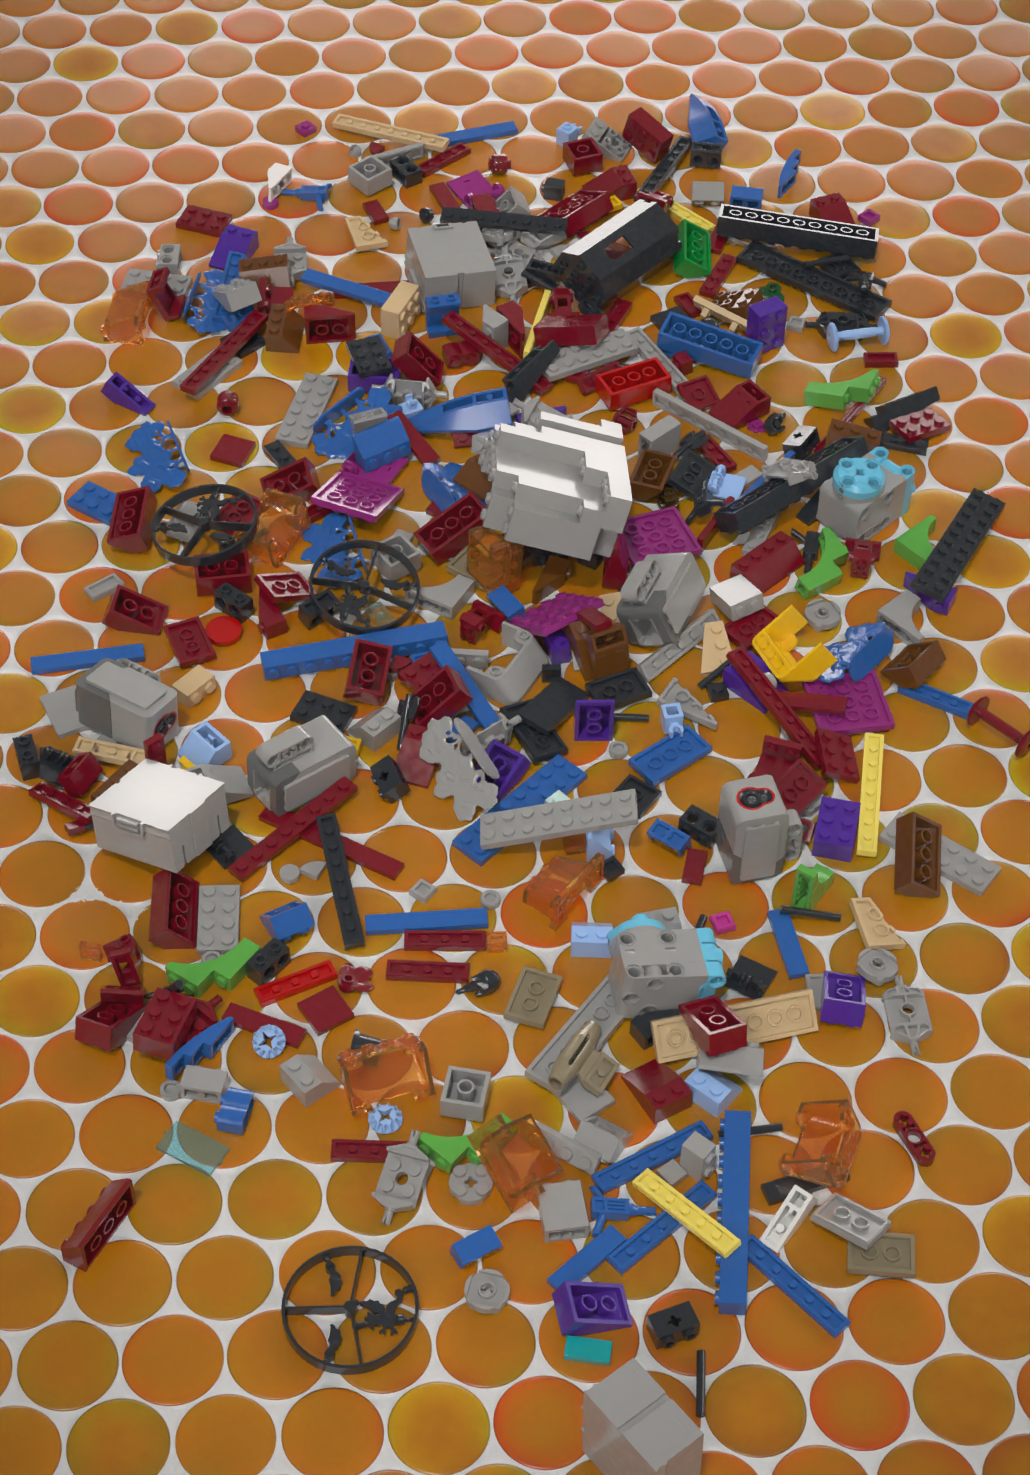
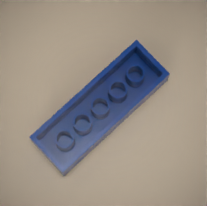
[657,311,764,379]

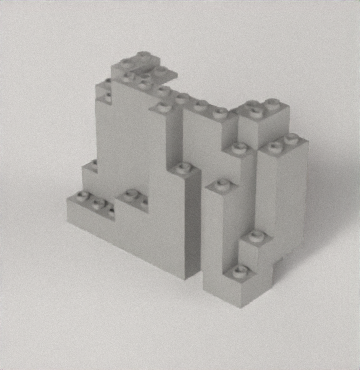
[478,411,633,561]

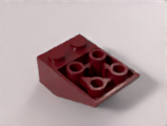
[708,379,771,429]

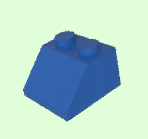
[259,900,315,942]

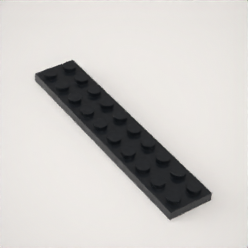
[736,241,892,322]
[910,488,1006,603]

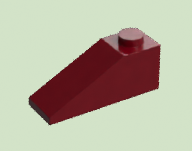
[257,588,287,640]

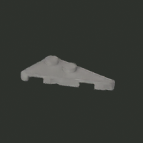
[657,677,718,730]

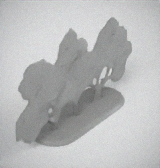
[419,716,500,821]

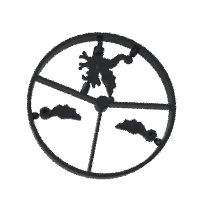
[151,484,259,567]
[309,540,420,635]
[281,1246,419,1375]

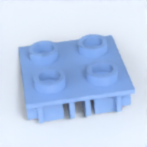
[708,464,747,500]

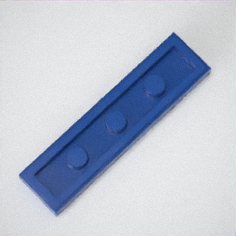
[897,683,974,720]
[767,909,809,979]
[547,1225,627,1290]

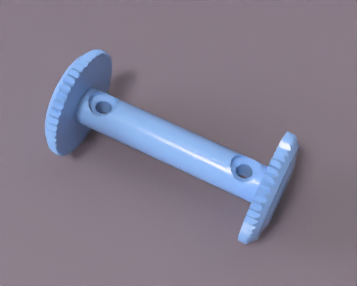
[826,316,890,352]

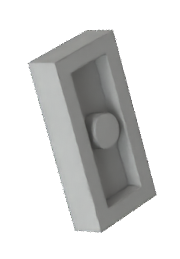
[451,648,489,668]

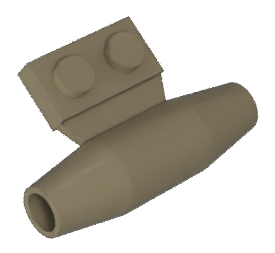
[548,1021,620,1097]

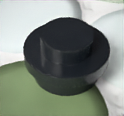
[419,207,434,224]

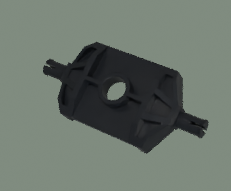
[805,312,878,340]

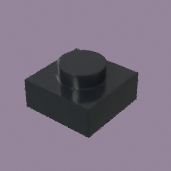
[542,664,561,683]
[706,682,729,703]
[597,856,625,882]

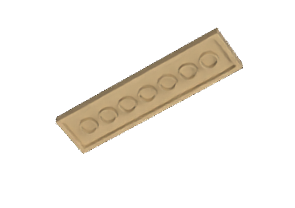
[650,988,819,1063]

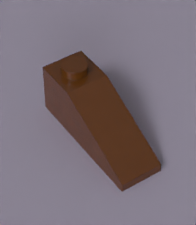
[532,555,573,605]
[565,620,593,682]

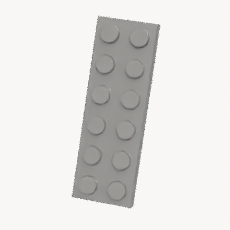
[543,328,639,382]
[275,373,338,449]
[878,812,1002,897]

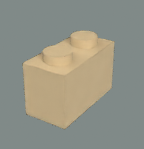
[172,665,216,709]

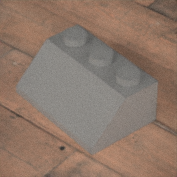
[696,1041,764,1077]

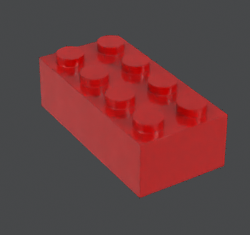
[595,357,672,411]

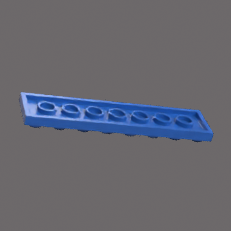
[452,754,587,866]

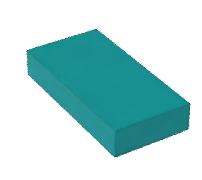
[564,1335,612,1366]

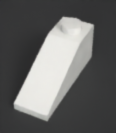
[267,163,292,202]
[759,1184,818,1253]

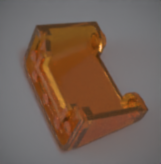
[100,280,156,345]
[779,1099,861,1189]

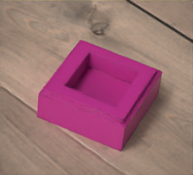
[709,911,736,935]

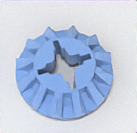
[252,1024,286,1059]
[368,1102,403,1134]

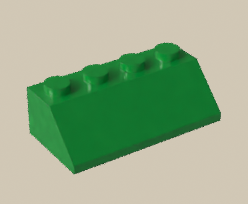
[674,219,711,279]

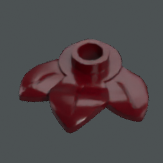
[337,963,374,993]

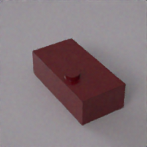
[533,314,610,347]
[414,491,490,566]

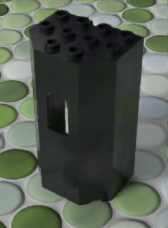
[550,199,682,311]

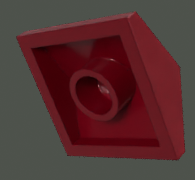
[100,985,145,1004]

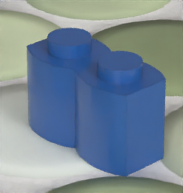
[214,1087,255,1135]

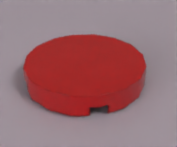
[205,616,242,646]

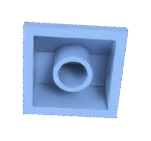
[585,829,615,864]
[570,922,613,958]
[684,1067,743,1118]

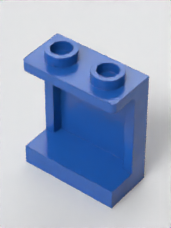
[425,293,461,339]

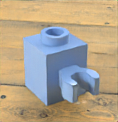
[556,122,582,147]
[398,393,424,419]
[660,702,684,738]

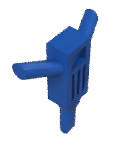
[282,183,332,211]
[589,1185,656,1238]

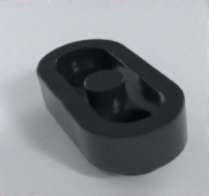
[578,298,605,315]

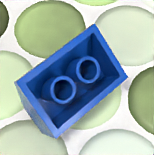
[352,416,412,473]

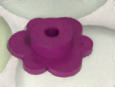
[747,419,765,433]

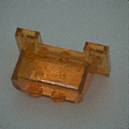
[466,526,524,602]
[523,852,604,932]
[467,1114,564,1214]

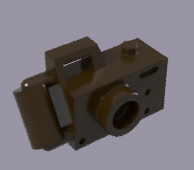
[656,484,680,509]

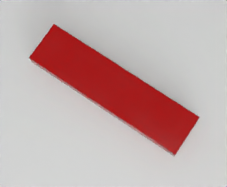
[253,959,338,1008]

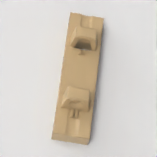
[693,295,747,333]
[72,736,145,765]

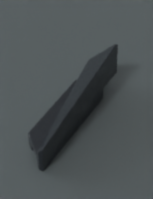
[502,340,560,406]
[863,386,940,432]

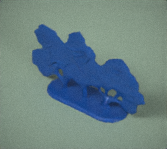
[182,268,240,333]
[312,387,403,459]
[125,419,190,493]
[421,462,487,512]
[300,512,368,588]
[819,622,894,683]

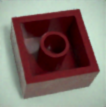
[563,137,603,176]

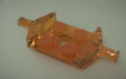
[285,291,335,313]

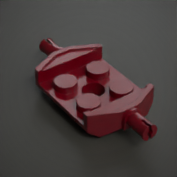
[151,994,223,1058]

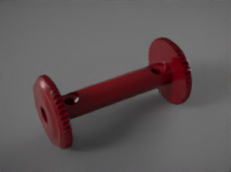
[967,696,1030,757]

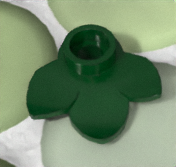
[757,282,785,302]

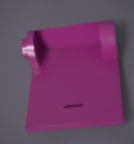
[446,170,505,209]
[342,451,409,484]

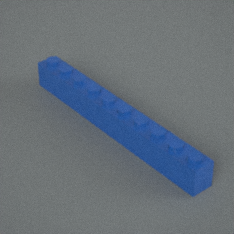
[260,620,448,681]
[714,1110,751,1315]

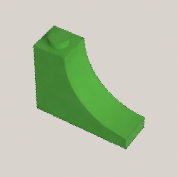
[893,514,937,570]
[791,863,834,910]

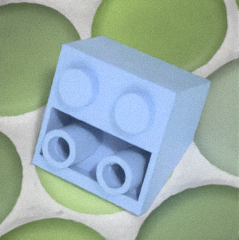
[177,721,232,766]

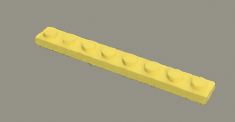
[856,733,884,857]

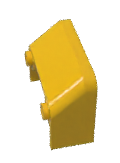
[752,604,838,682]

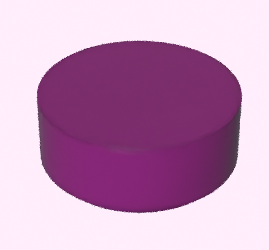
[263,196,279,210]

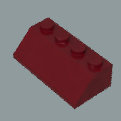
[107,486,158,553]
[730,530,805,593]
[148,869,200,949]
[61,1178,136,1272]

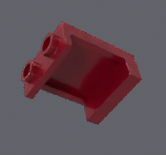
[146,267,186,321]

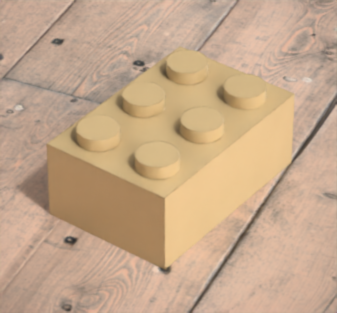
[380,280,421,340]

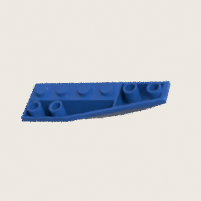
[688,93,728,148]
[408,387,512,433]

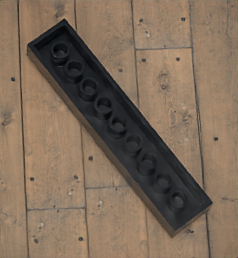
[716,204,879,260]
[713,436,869,535]

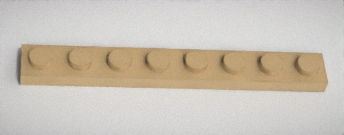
[332,113,450,152]

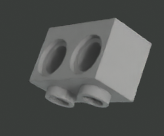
[155,244,182,275]

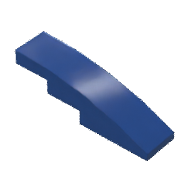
[777,149,801,198]
[165,1016,234,1081]

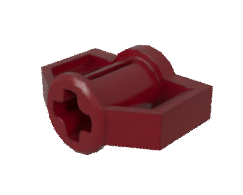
[611,405,638,435]

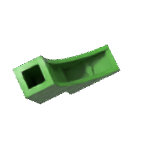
[804,369,881,410]
[794,526,849,601]
[165,937,261,998]
[417,1112,518,1174]

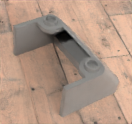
[466,621,549,706]

